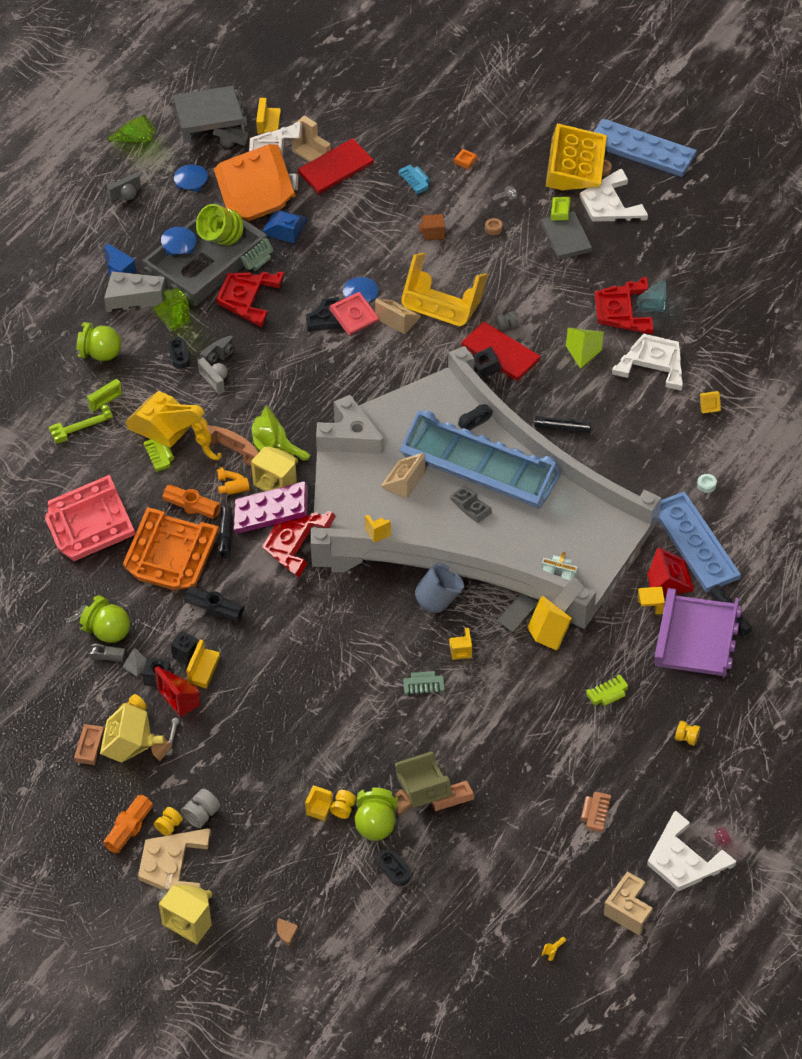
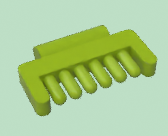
[144,439,174,472]
[586,675,628,706]

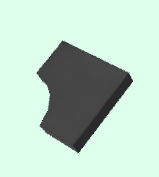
[305,297,343,332]

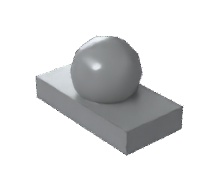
[198,357,228,395]

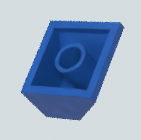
[262,210,308,243]

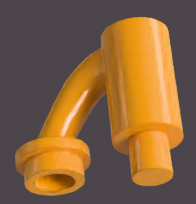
[217,467,250,495]

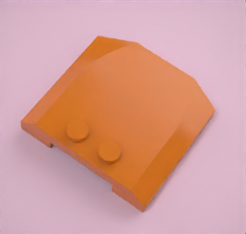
[214,144,296,221]
[123,507,219,590]

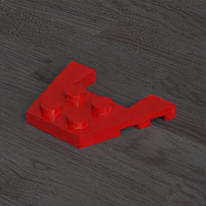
[216,272,284,327]
[594,277,653,334]
[262,511,336,578]

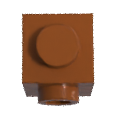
[419,214,445,241]

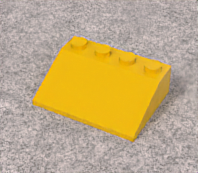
[546,123,607,190]

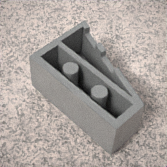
[104,272,166,312]

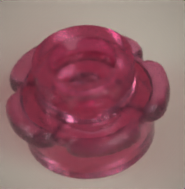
[714,827,731,847]

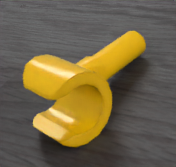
[541,937,566,961]

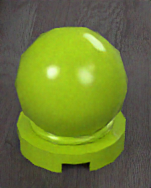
[76,322,122,362]
[79,595,131,643]
[355,788,398,841]

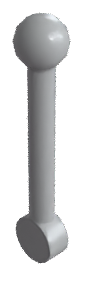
[166,717,180,755]

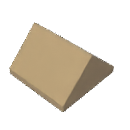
[375,299,421,334]
[381,453,425,498]

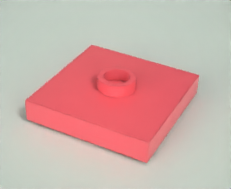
[329,292,379,336]

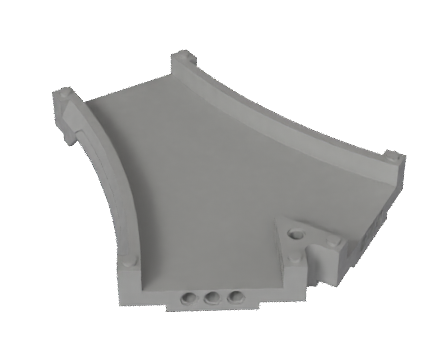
[311,346,661,629]

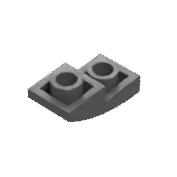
[200,335,235,365]
[450,486,492,523]
[497,594,537,634]

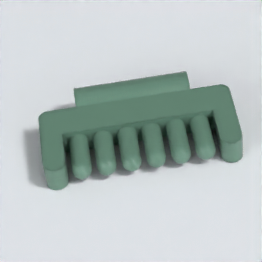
[241,238,273,271]
[403,671,444,696]

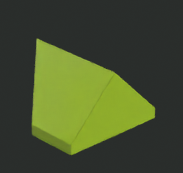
[566,328,604,369]

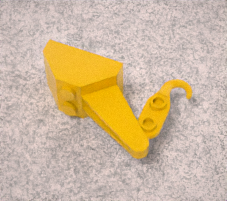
[125,391,222,461]

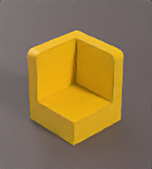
[365,515,392,543]
[638,587,665,614]
[449,628,472,660]
[305,785,333,821]

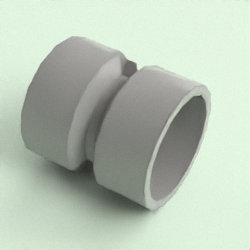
[181,789,220,828]

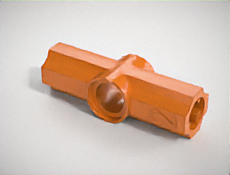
[162,485,221,519]
[103,795,153,853]

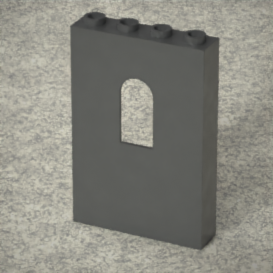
[142,202,267,307]

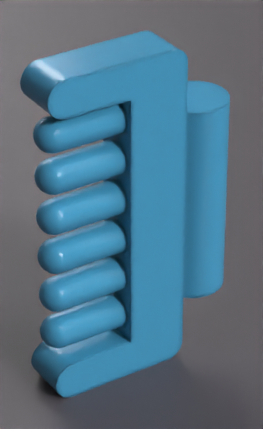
[399,165,430,194]

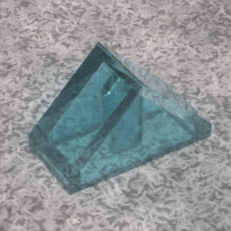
[637,279,666,312]

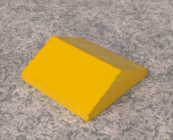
[527,596,572,650]

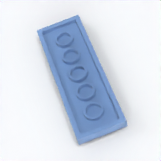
[594,118,697,177]
[659,491,741,592]

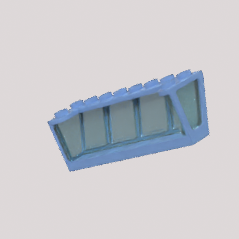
[400,410,561,509]

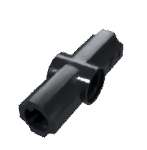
[185,586,245,622]

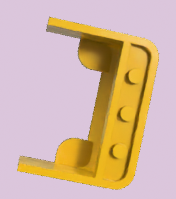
[401,253,488,326]

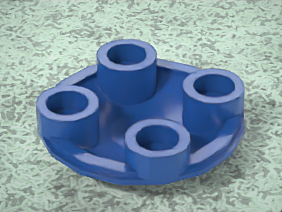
[174,164,208,192]
[161,227,196,255]
[343,277,378,303]

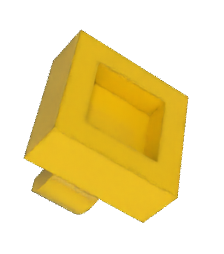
[700,391,721,413]

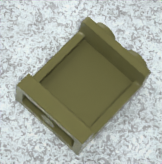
[395,751,452,808]

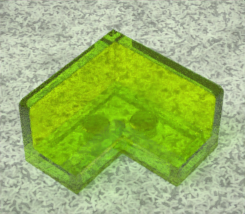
[153,287,190,332]

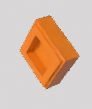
[454,149,478,170]

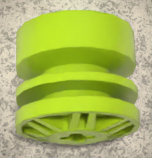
[196,204,243,246]

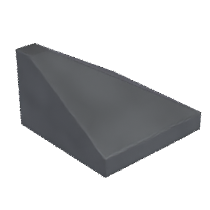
[122,648,146,678]

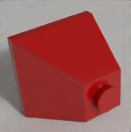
[648,547,694,596]
[154,666,200,717]

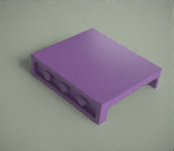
[655,588,742,676]

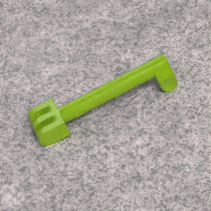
[49,405,113,443]

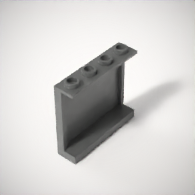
[173,86,247,143]

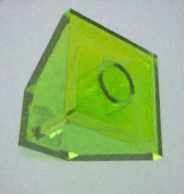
[106,114,156,143]

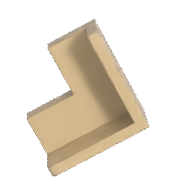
[291,116,331,162]
[604,872,652,935]

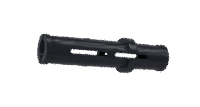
[534,416,591,433]
[216,506,233,558]
[709,585,753,636]

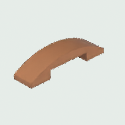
[207,425,258,466]

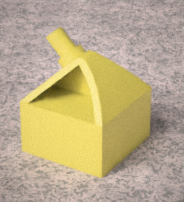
[251,447,298,491]
[100,703,165,763]
[159,885,212,944]

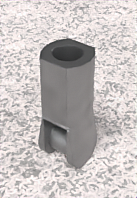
[88,643,126,663]

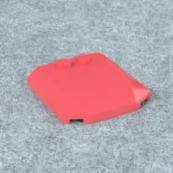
[45,475,136,561]

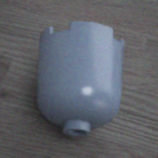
[415,563,464,613]

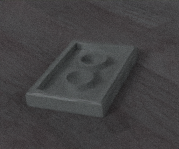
[541,211,592,260]

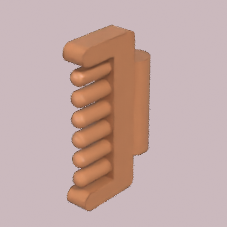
[581,792,611,832]

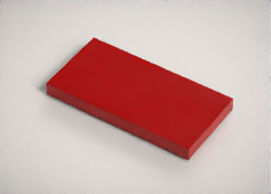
[298,138,374,194]
[461,321,541,382]

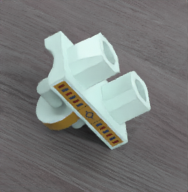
[542,552,578,581]

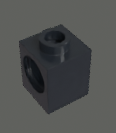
[472,346,502,377]
[170,631,198,666]
[142,658,174,687]

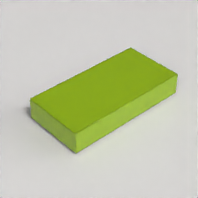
[551,197,571,221]
[87,379,122,412]

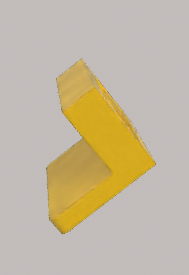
[256,98,281,134]
[186,640,220,688]

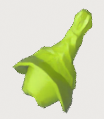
[251,405,310,460]

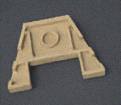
[138,829,211,891]

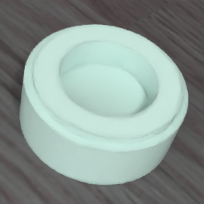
[697,474,717,493]

